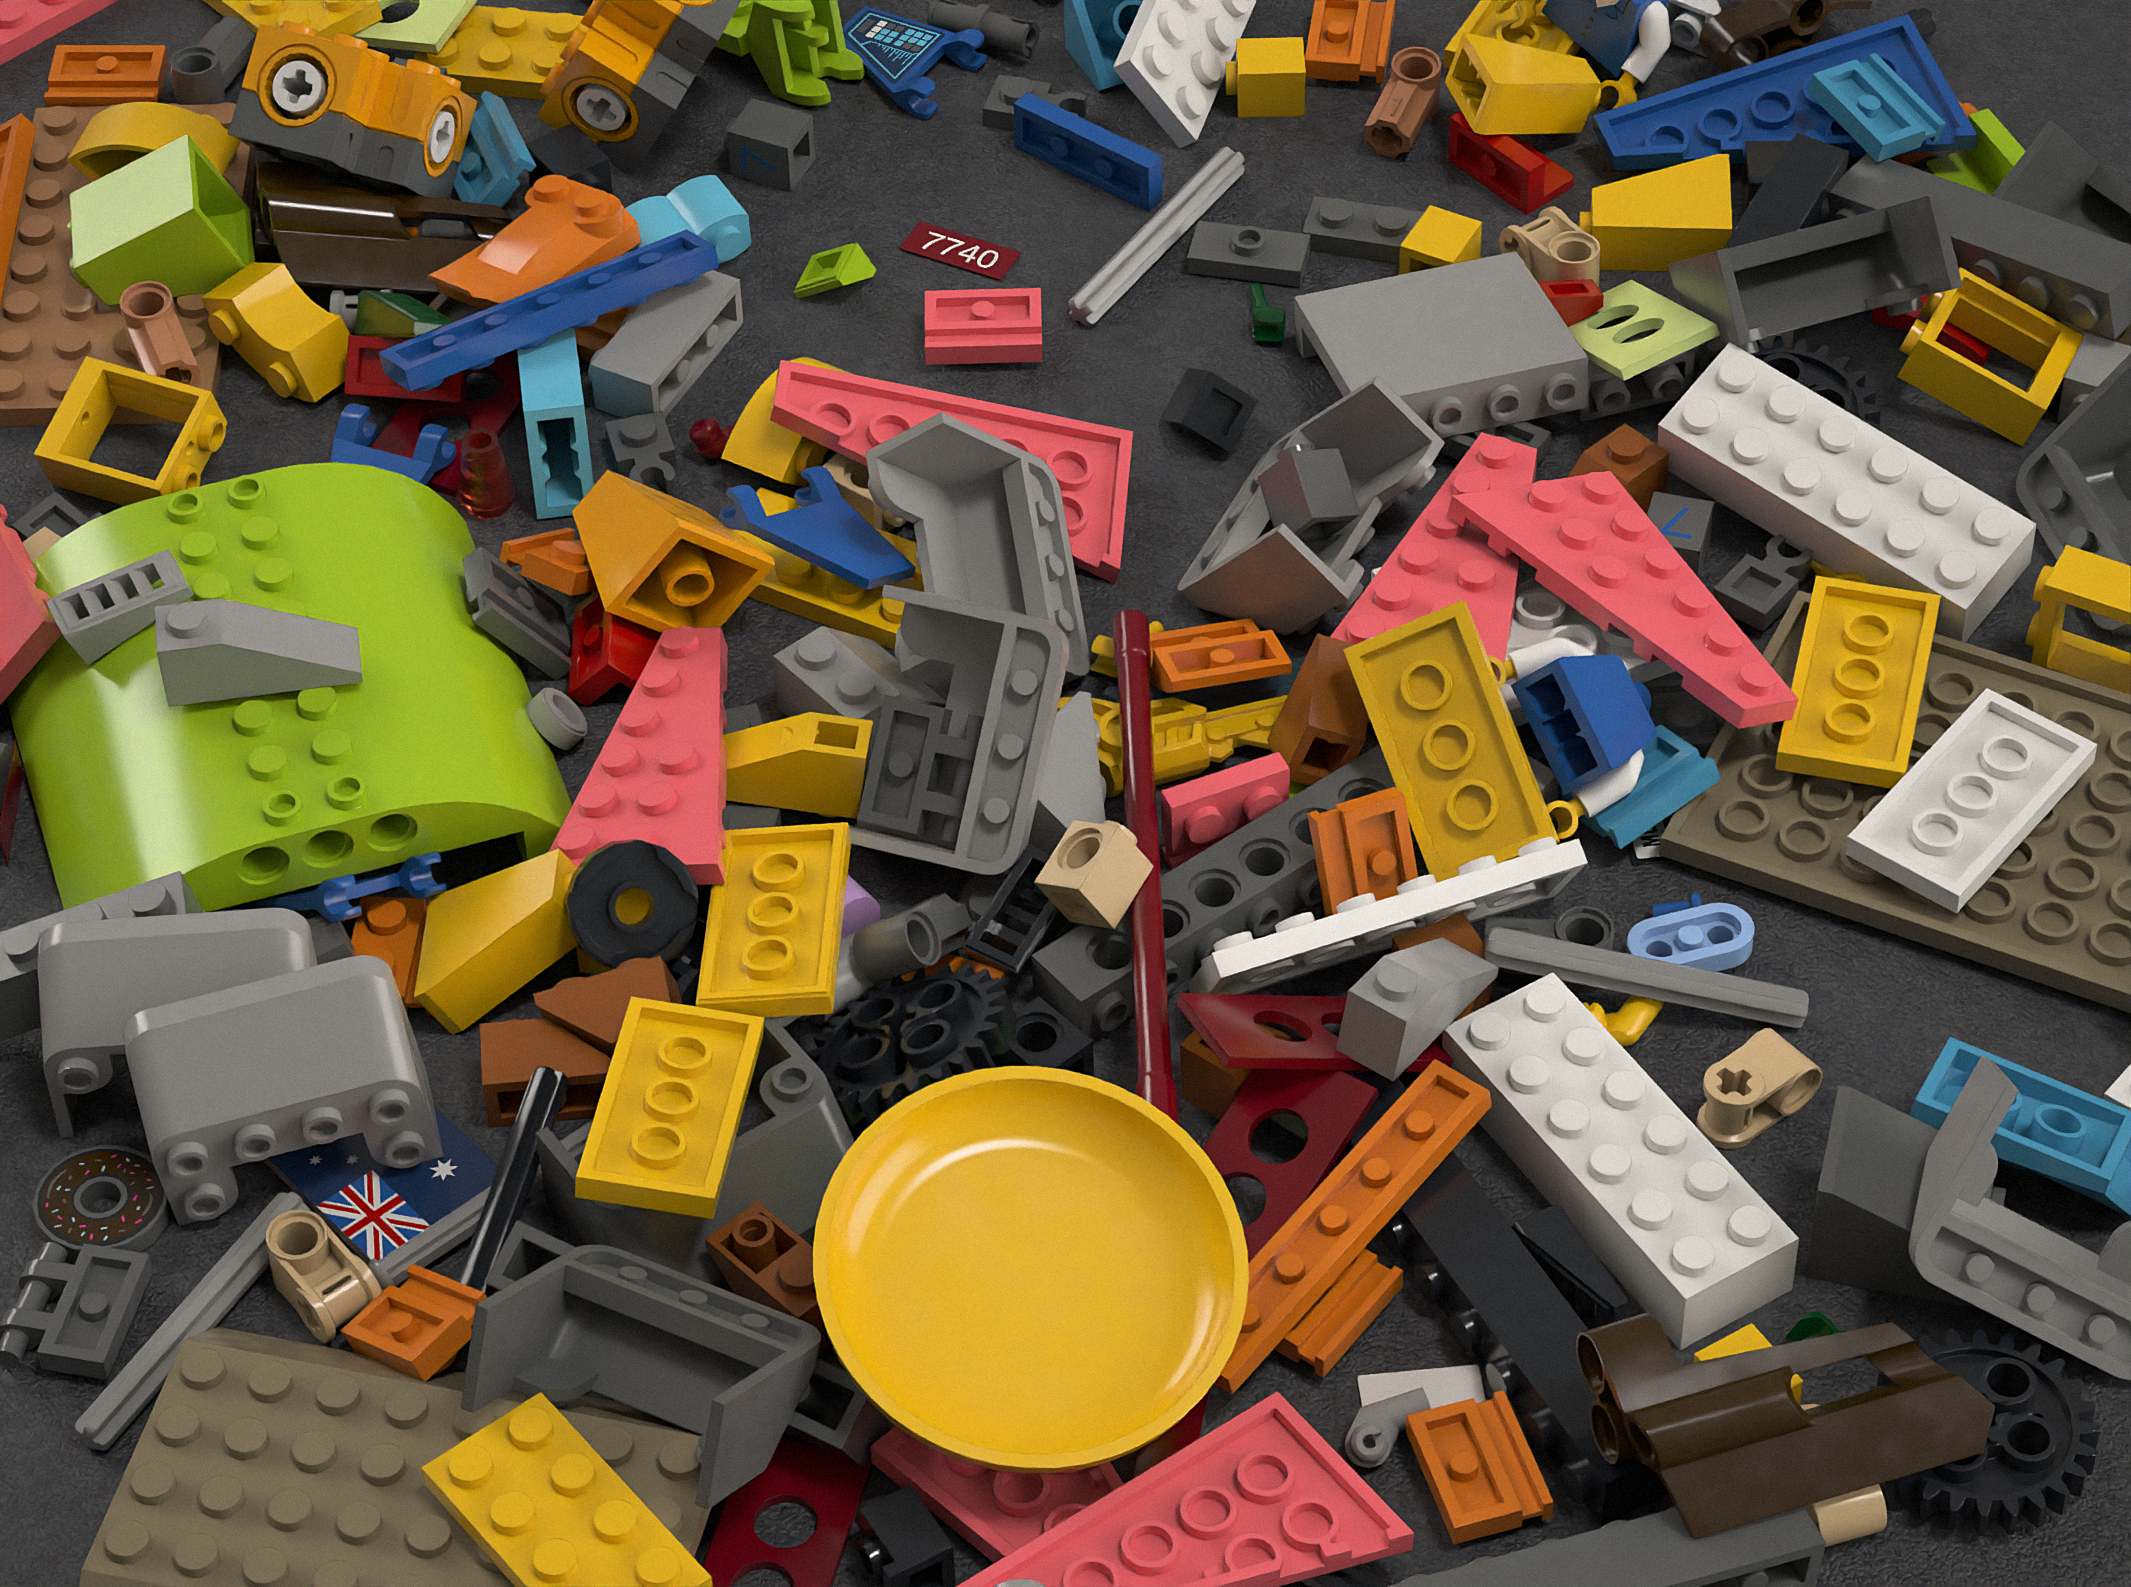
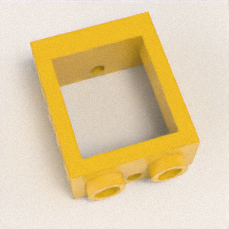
[1897,267,2085,447]
[34,356,228,506]
[2025,545,2131,695]

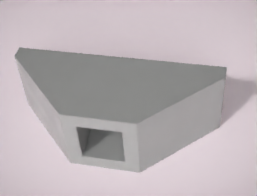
[1028,691,1106,854]

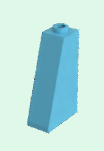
[517,328,594,519]

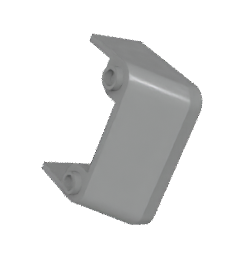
[37,908,317,1137]
[1909,1056,2131,1380]

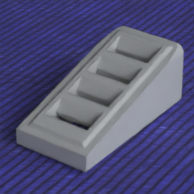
[46,549,194,665]

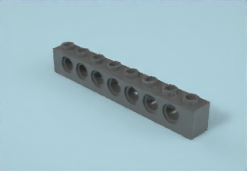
[1032,744,1417,1039]

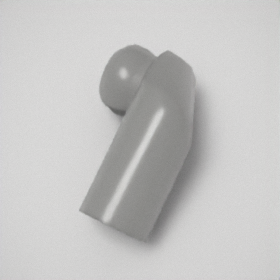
[1345,1387,1431,1468]

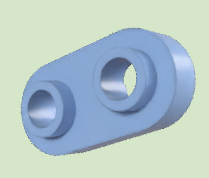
[1626,903,1755,972]

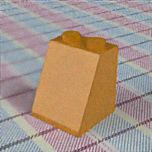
[572,470,775,633]

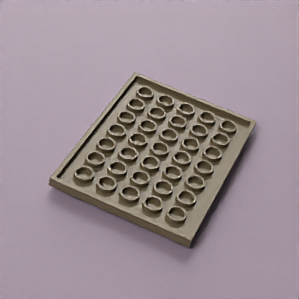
[1659,590,2131,1013]

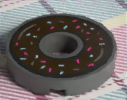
[32,1145,171,1263]

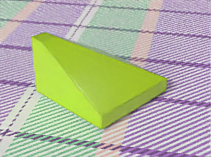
[794,243,877,299]

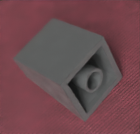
[1806,1085,2006,1308]

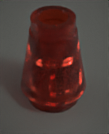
[457,428,517,518]

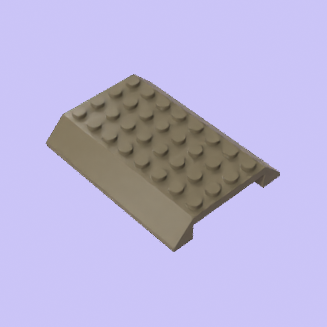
[79,1327,712,1587]

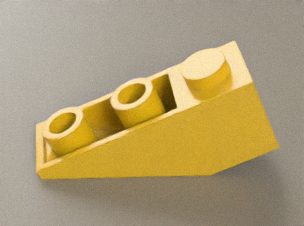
[723,712,873,819]

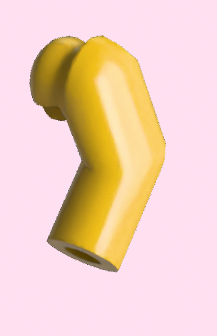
[1582,995,1664,1046]

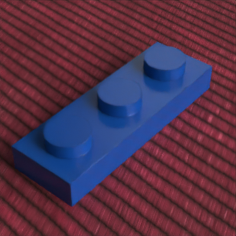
[1013,92,1163,212]

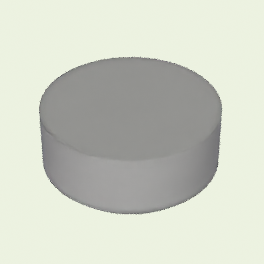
[526,687,588,750]

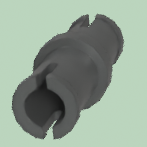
[927,0,1039,57]

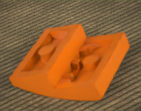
[1149,618,1292,693]

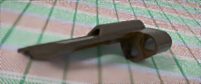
[1699,0,1873,73]
[252,160,512,296]
[1576,1313,1995,1539]

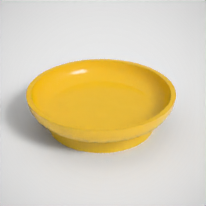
[813,1066,1249,1473]

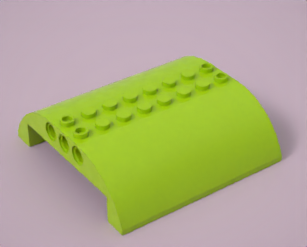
[5,462,572,912]

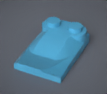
[1909,1037,2131,1219]

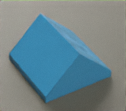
[1064,0,1143,91]

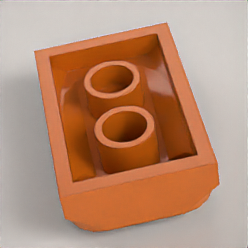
[426,175,641,310]

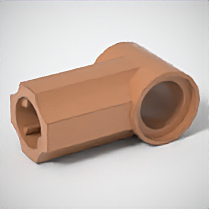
[1363,46,1442,159]
[119,281,200,386]

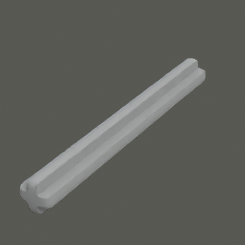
[1069,147,1245,326]
[1484,927,1809,1029]
[74,1192,310,1451]

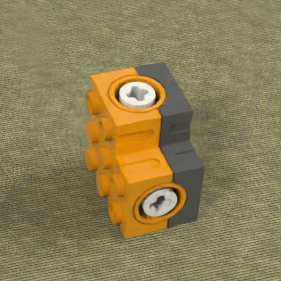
[536,0,741,176]
[228,20,478,200]

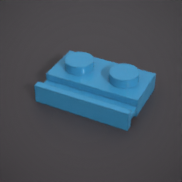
[1807,53,1946,162]
[454,90,536,208]
[1561,724,1721,849]

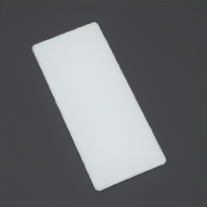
[1357,1365,1486,1409]

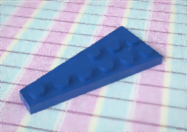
[1593,14,1977,171]

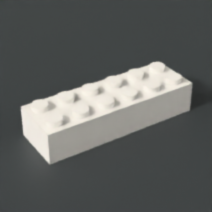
[1657,342,2036,642]
[1442,972,1799,1350]

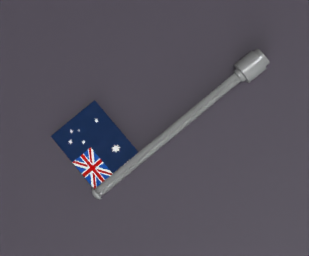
[263,933,873,1291]

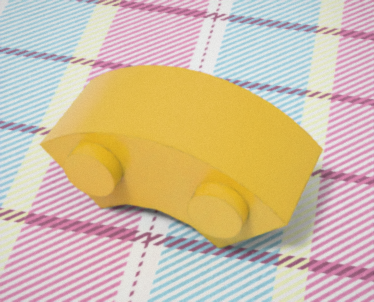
[67,102,242,182]
[201,262,350,403]
[721,357,855,487]

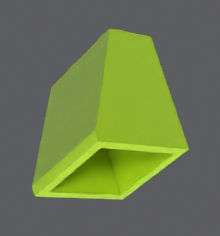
[67,134,255,305]

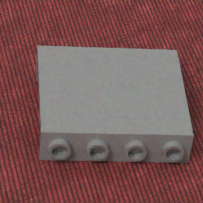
[1294,251,1588,438]

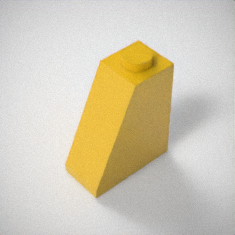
[1445,32,1601,135]
[1579,154,1732,272]
[414,848,578,1035]

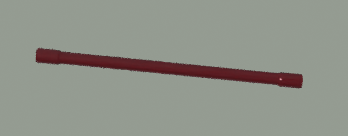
[1112,610,1179,1125]

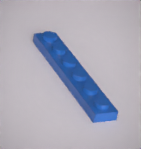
[379,229,719,392]

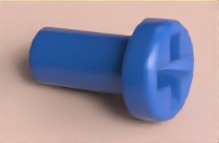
[1652,893,1702,917]

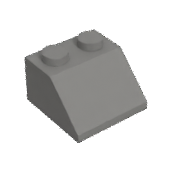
[773,626,947,768]

